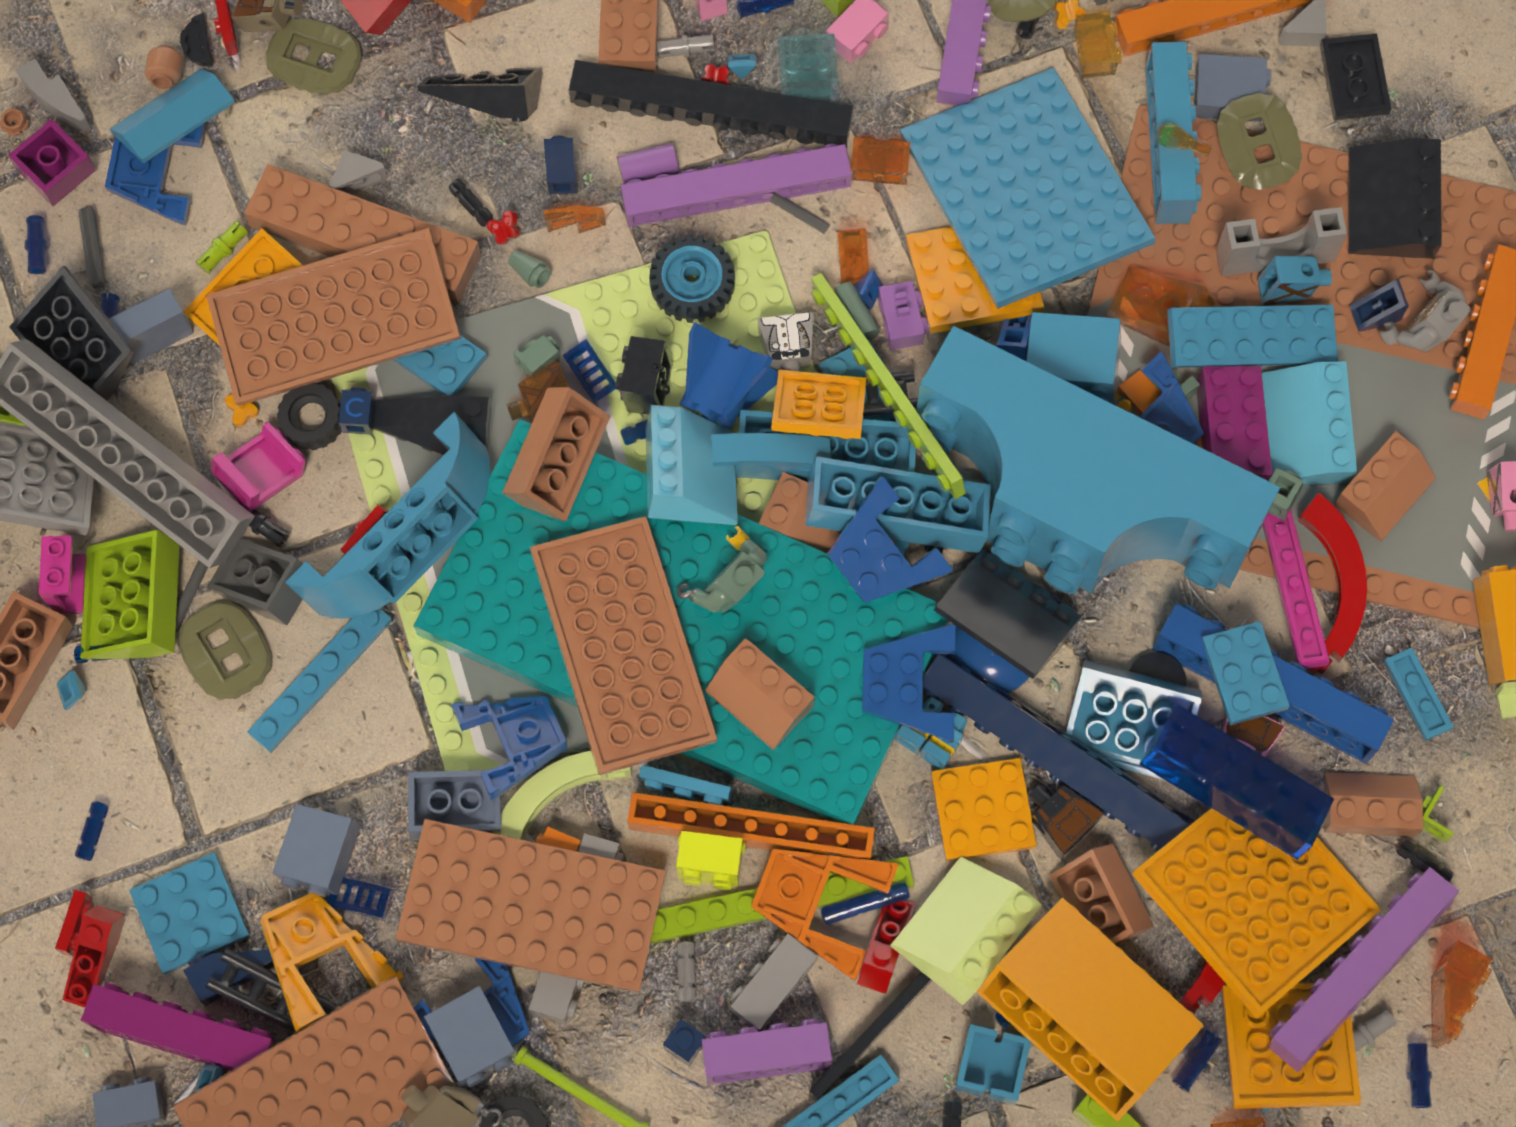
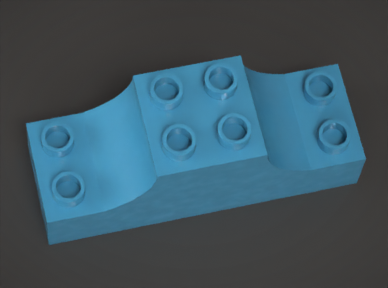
[916,326,1280,594]

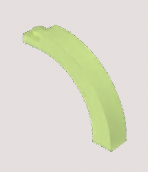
[493,751,632,840]

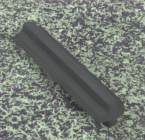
[78,207,105,288]

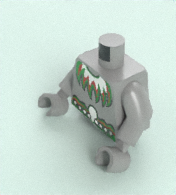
[1379,270,1471,353]

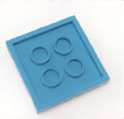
[129,852,250,975]

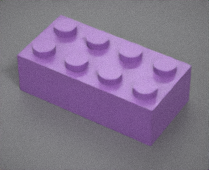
[701,1019,832,1085]

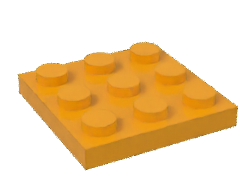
[771,370,866,439]
[931,758,1037,862]

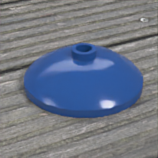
[951,626,1030,693]

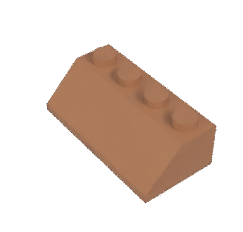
[502,387,611,521]

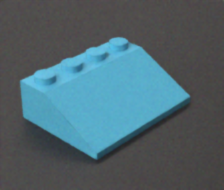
[1262,361,1357,485]
[646,405,738,525]

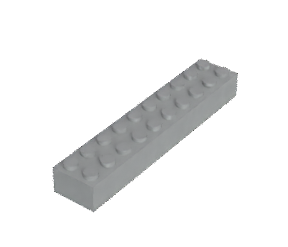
[0,340,255,568]

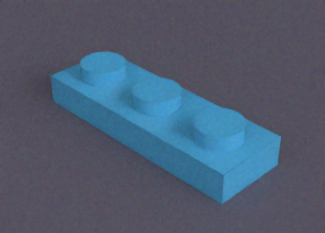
[1383,648,1454,742]

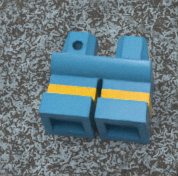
[895,697,967,770]

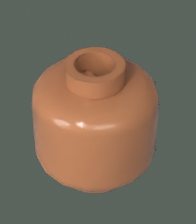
[144,45,184,89]

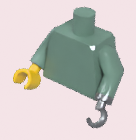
[676,526,767,613]

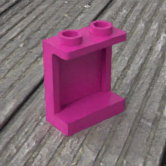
[211,422,305,512]
[39,536,86,614]

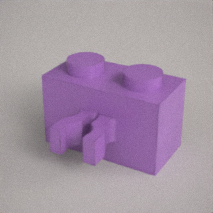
[878,281,928,351]

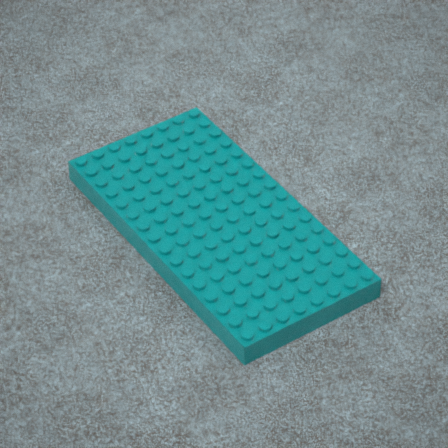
[413,419,949,825]

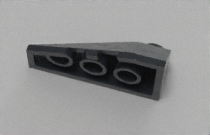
[417,68,542,122]
[372,395,492,455]

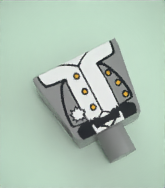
[758,312,813,372]

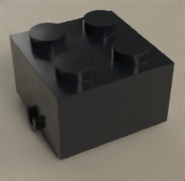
[616,336,673,415]

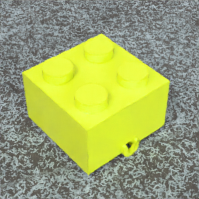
[676,831,746,890]

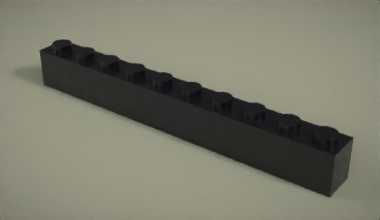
[568,60,853,148]

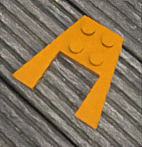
[260,893,404,1033]

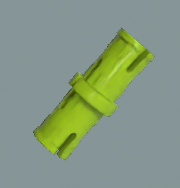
[195,221,248,274]

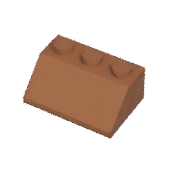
[1334,431,1436,542]
[705,638,815,751]
[1324,772,1423,837]
[1049,844,1154,946]

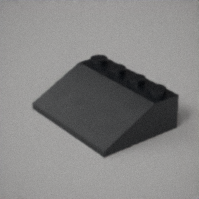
[1348,138,1442,259]
[9,266,134,401]
[934,549,1082,679]

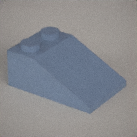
[408,770,501,839]

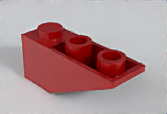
[857,894,916,994]
[62,905,125,1007]

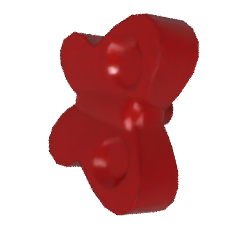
[701,63,732,86]
[487,210,520,244]

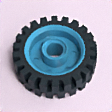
[649,235,735,323]

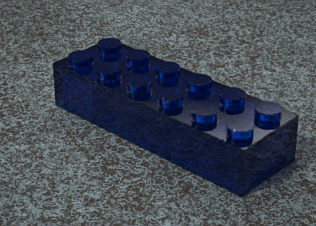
[1139,703,1334,860]

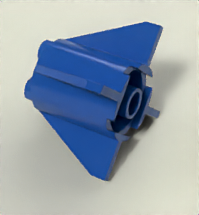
[679,322,778,429]

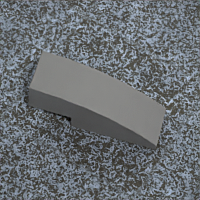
[16,59,92,133]

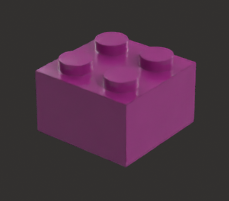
[8,119,96,207]

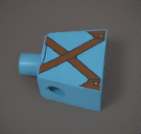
[1257,256,1332,305]

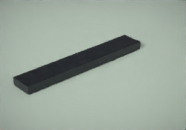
[809,972,933,1102]

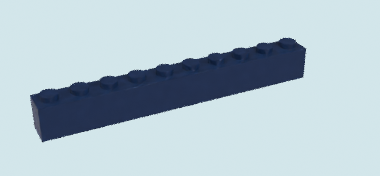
[923,654,1195,852]

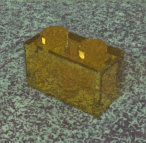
[1074,11,1122,78]

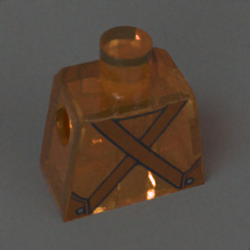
[506,361,569,424]

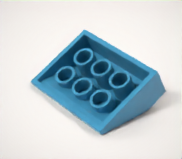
[1065,660,1202,783]

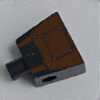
[1028,784,1104,860]

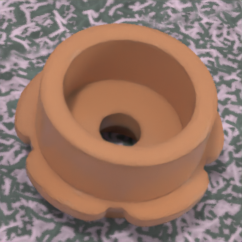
[0,109,28,136]

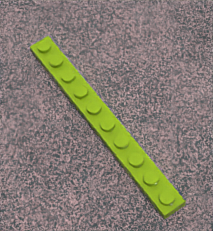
[810,273,966,499]
[650,856,914,944]

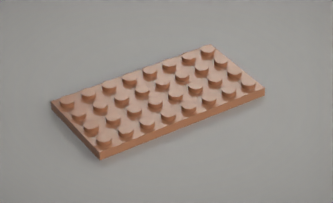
[206,228,461,406]
[530,516,717,775]
[396,819,666,993]
[172,976,455,1127]

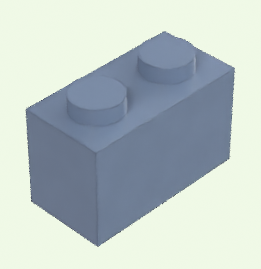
[92,1077,166,1127]

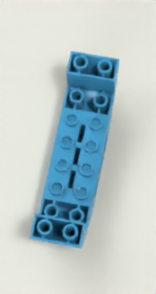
[285,412,491,618]

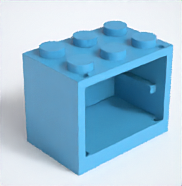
[1026,312,1121,405]

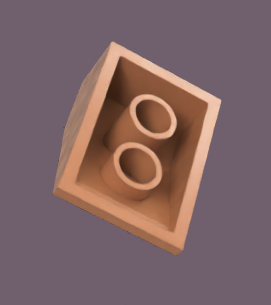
[758,472,842,553]

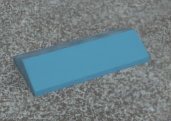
[110,69,235,164]

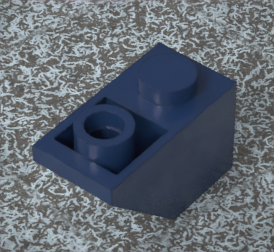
[544,135,577,194]

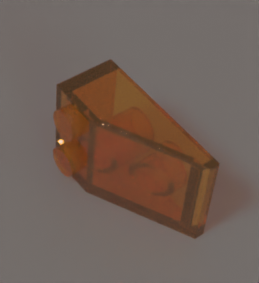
[1105,267,1215,347]

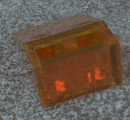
[1431,940,1492,1049]

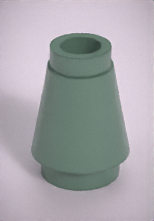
[508,250,551,288]

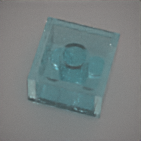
[778,34,838,101]

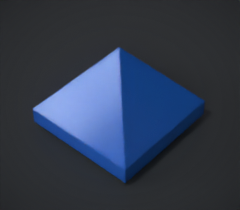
[855,270,883,309]

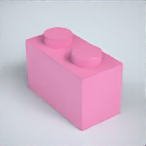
[826,0,889,63]

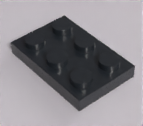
[1320,33,1392,120]

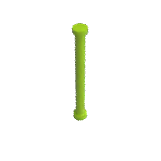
[514,1046,650,1127]

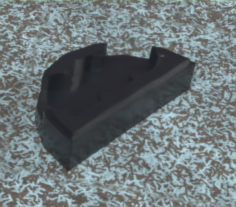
[180,13,214,67]
[1129,652,1186,686]

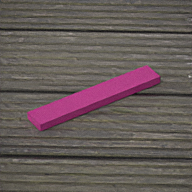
[1263,509,1329,669]

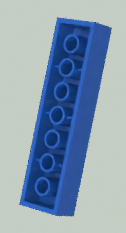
[1152,604,1394,764]

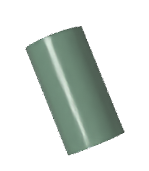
[834,282,880,341]

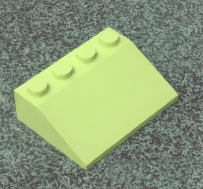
[890,857,1042,1005]

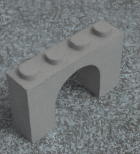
[1216,207,1347,277]

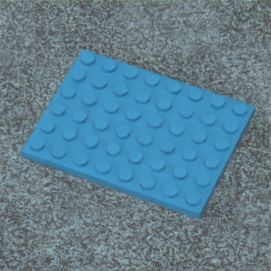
[900,68,1155,309]

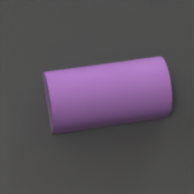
[617,143,679,184]

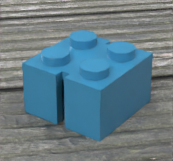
[954,1024,1031,1105]

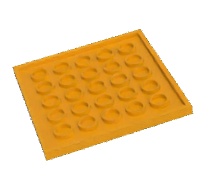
[1132,770,1381,1019]

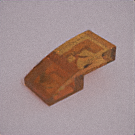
[543,206,606,234]

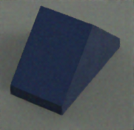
[1349,279,1409,332]

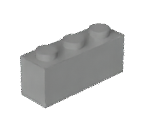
[730,934,817,1032]

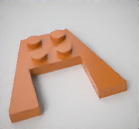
[751,849,899,981]

